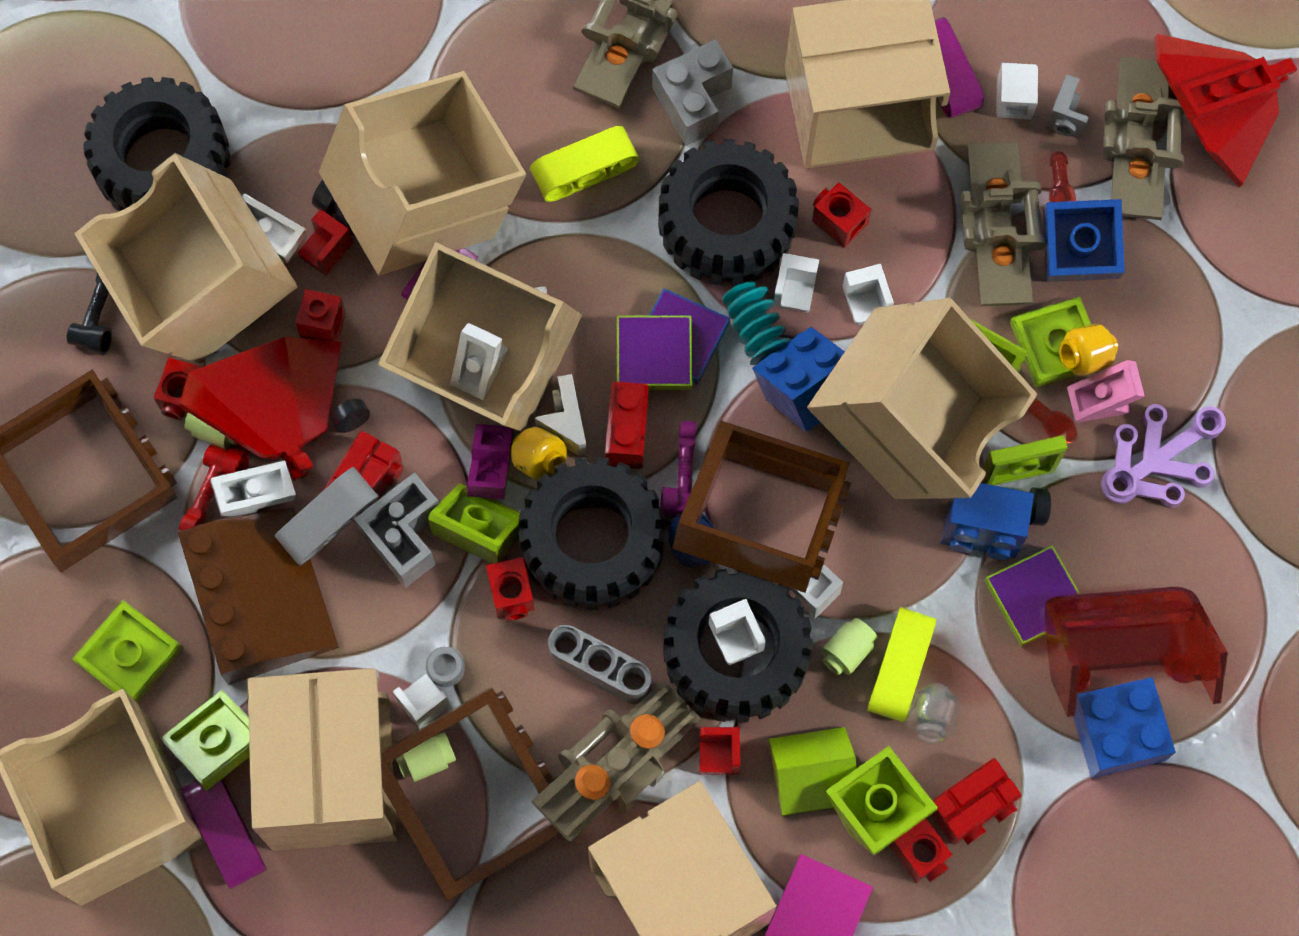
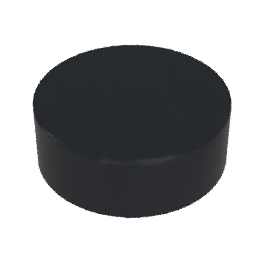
[331,399,370,433]
[1029,487,1051,526]

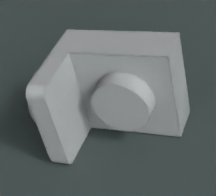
[1046,74,1088,138]

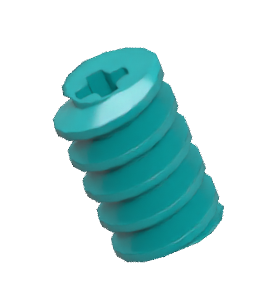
[722,282,791,365]

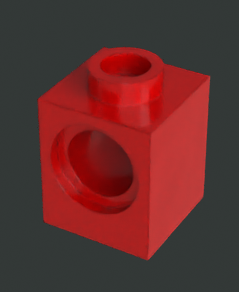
[812,182,872,248]
[295,289,346,341]
[153,357,202,421]
[486,557,535,621]
[889,818,953,883]

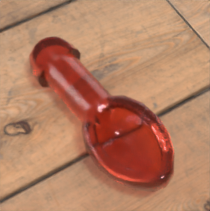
[1049,151,1076,202]
[1028,398,1078,443]

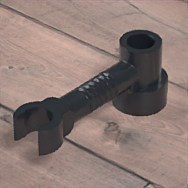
[67,273,112,356]

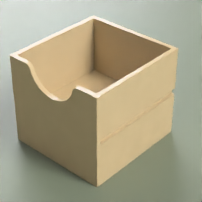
[785,0,950,169]
[319,71,527,276]
[74,153,298,363]
[378,242,582,431]
[807,298,1037,499]
[247,668,397,851]
[0,689,206,906]
[588,780,777,936]

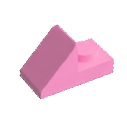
[1067,360,1145,422]

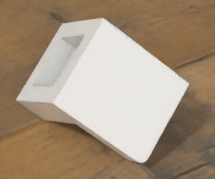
[996,63,1038,120]
[774,253,819,313]
[842,264,894,325]
[790,565,843,619]
[708,599,766,665]
[393,674,451,729]

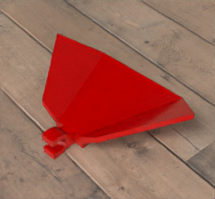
[1155,34,1297,188]
[179,336,342,481]

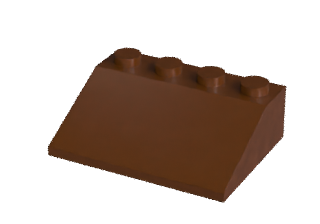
[177,507,339,685]

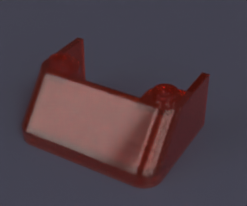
[1044,586,1228,717]

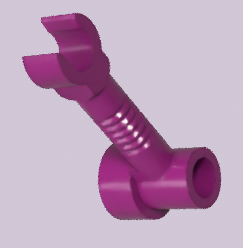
[660,421,696,518]

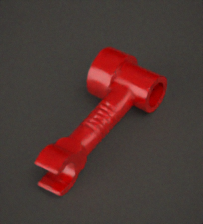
[178,444,249,531]

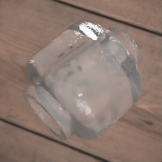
[907,683,960,744]

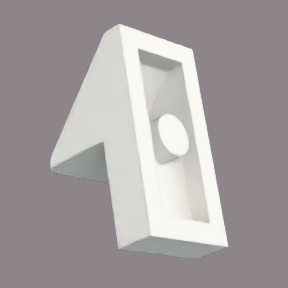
[242,193,307,263]
[450,323,508,401]
[535,374,587,457]
[210,461,296,517]

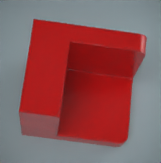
[298,209,353,276]
[699,727,740,775]

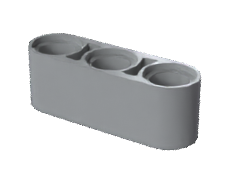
[274,467,379,566]
[548,625,651,703]

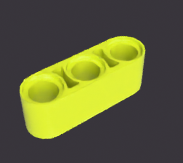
[530,126,640,202]
[867,607,937,723]

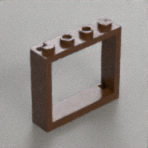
[0,369,178,572]
[672,420,851,593]
[381,687,560,901]

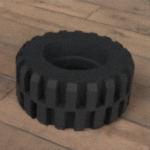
[83,77,231,211]
[658,139,799,286]
[518,457,665,610]
[663,568,813,723]

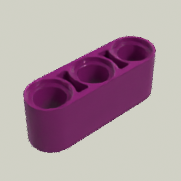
[935,17,984,119]
[181,779,267,889]

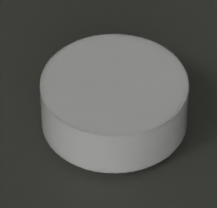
[426,647,465,687]

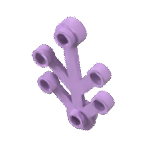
[1101,404,1226,508]

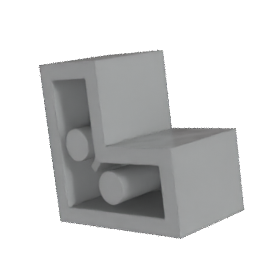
[652,39,733,146]
[354,472,439,588]

